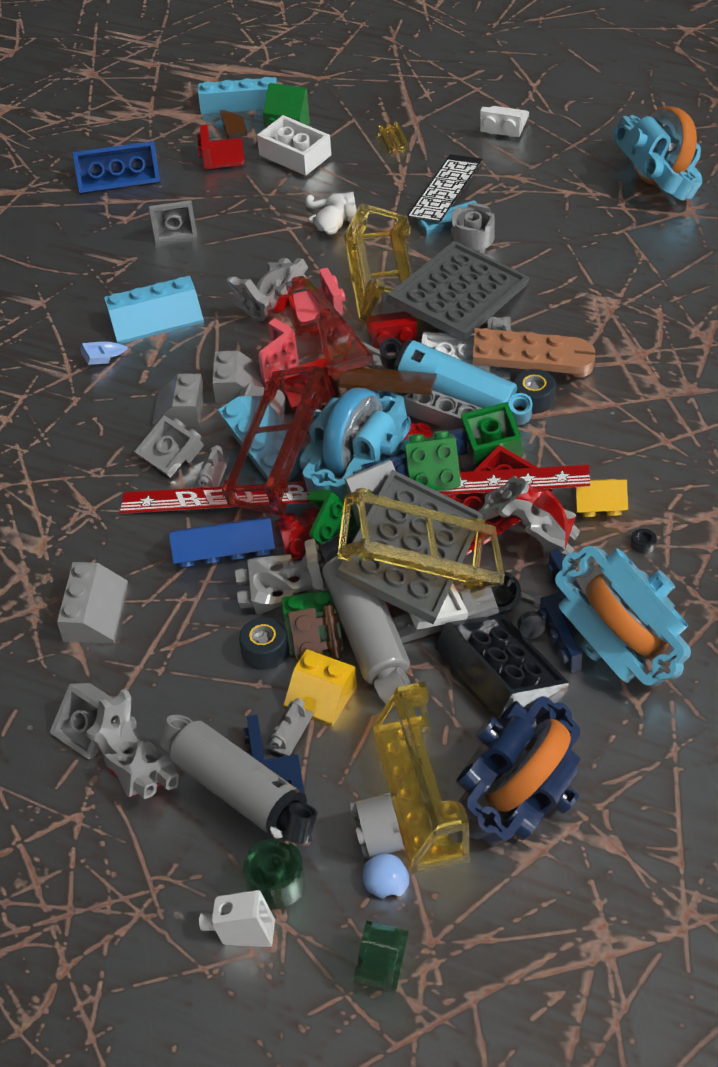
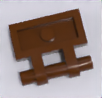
[288,605,343,663]

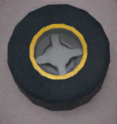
[514,369,556,414]
[239,617,289,669]

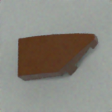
[220,110,247,139]

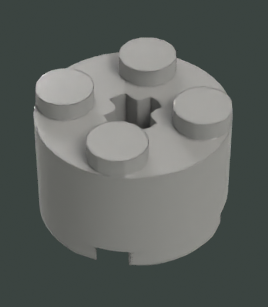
[451,203,495,253]
[350,792,404,859]

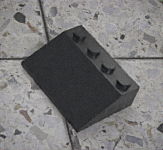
[434,614,569,719]

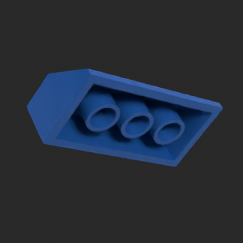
[73,141,160,194]
[169,517,275,567]

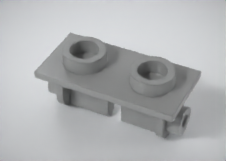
[193,445,230,488]
[264,698,314,756]

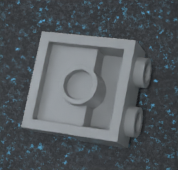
[134,415,204,478]

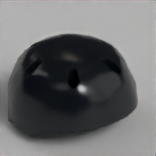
[479,571,522,613]

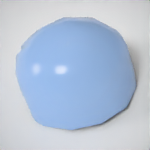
[361,853,409,899]

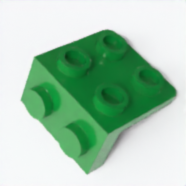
[403,430,461,491]
[307,489,358,545]

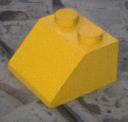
[572,479,628,517]
[283,649,357,727]

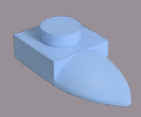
[80,342,128,365]

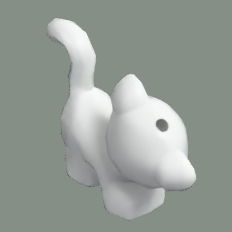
[305,192,358,235]

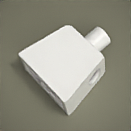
[199,890,275,947]

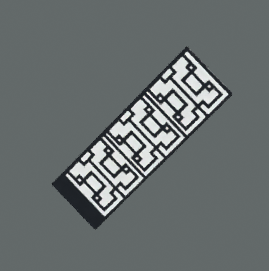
[406,154,483,222]

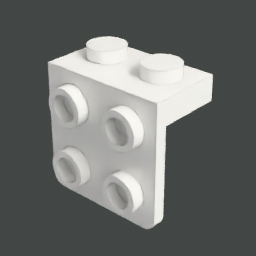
[480,106,529,137]

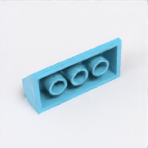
[198,77,278,114]
[104,276,204,344]
[218,396,304,484]

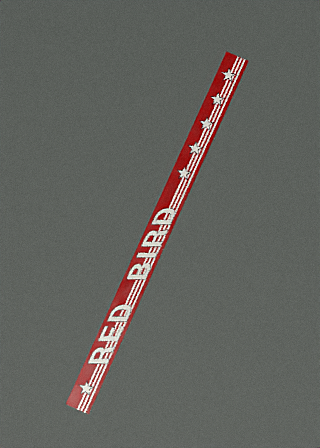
[119,464,590,514]

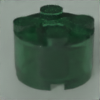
[243,838,305,911]
[353,920,409,991]

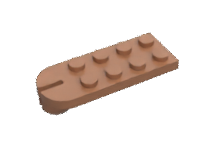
[472,328,595,378]

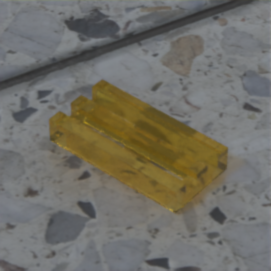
[378,122,409,154]

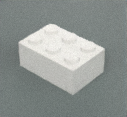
[257,115,331,175]

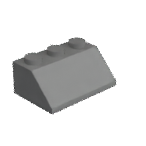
[57,562,128,644]

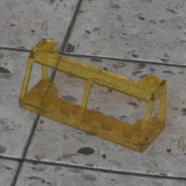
[344,203,412,321]
[337,488,505,591]
[372,681,470,874]

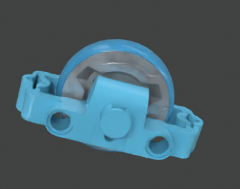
[300,387,411,502]

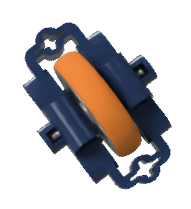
[455,696,580,846]

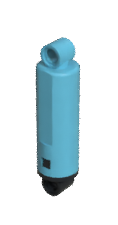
[379,338,533,425]

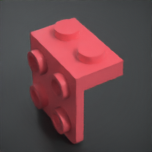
[288,267,345,325]
[258,318,299,387]

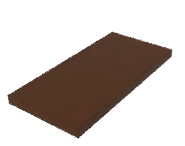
[339,367,437,395]

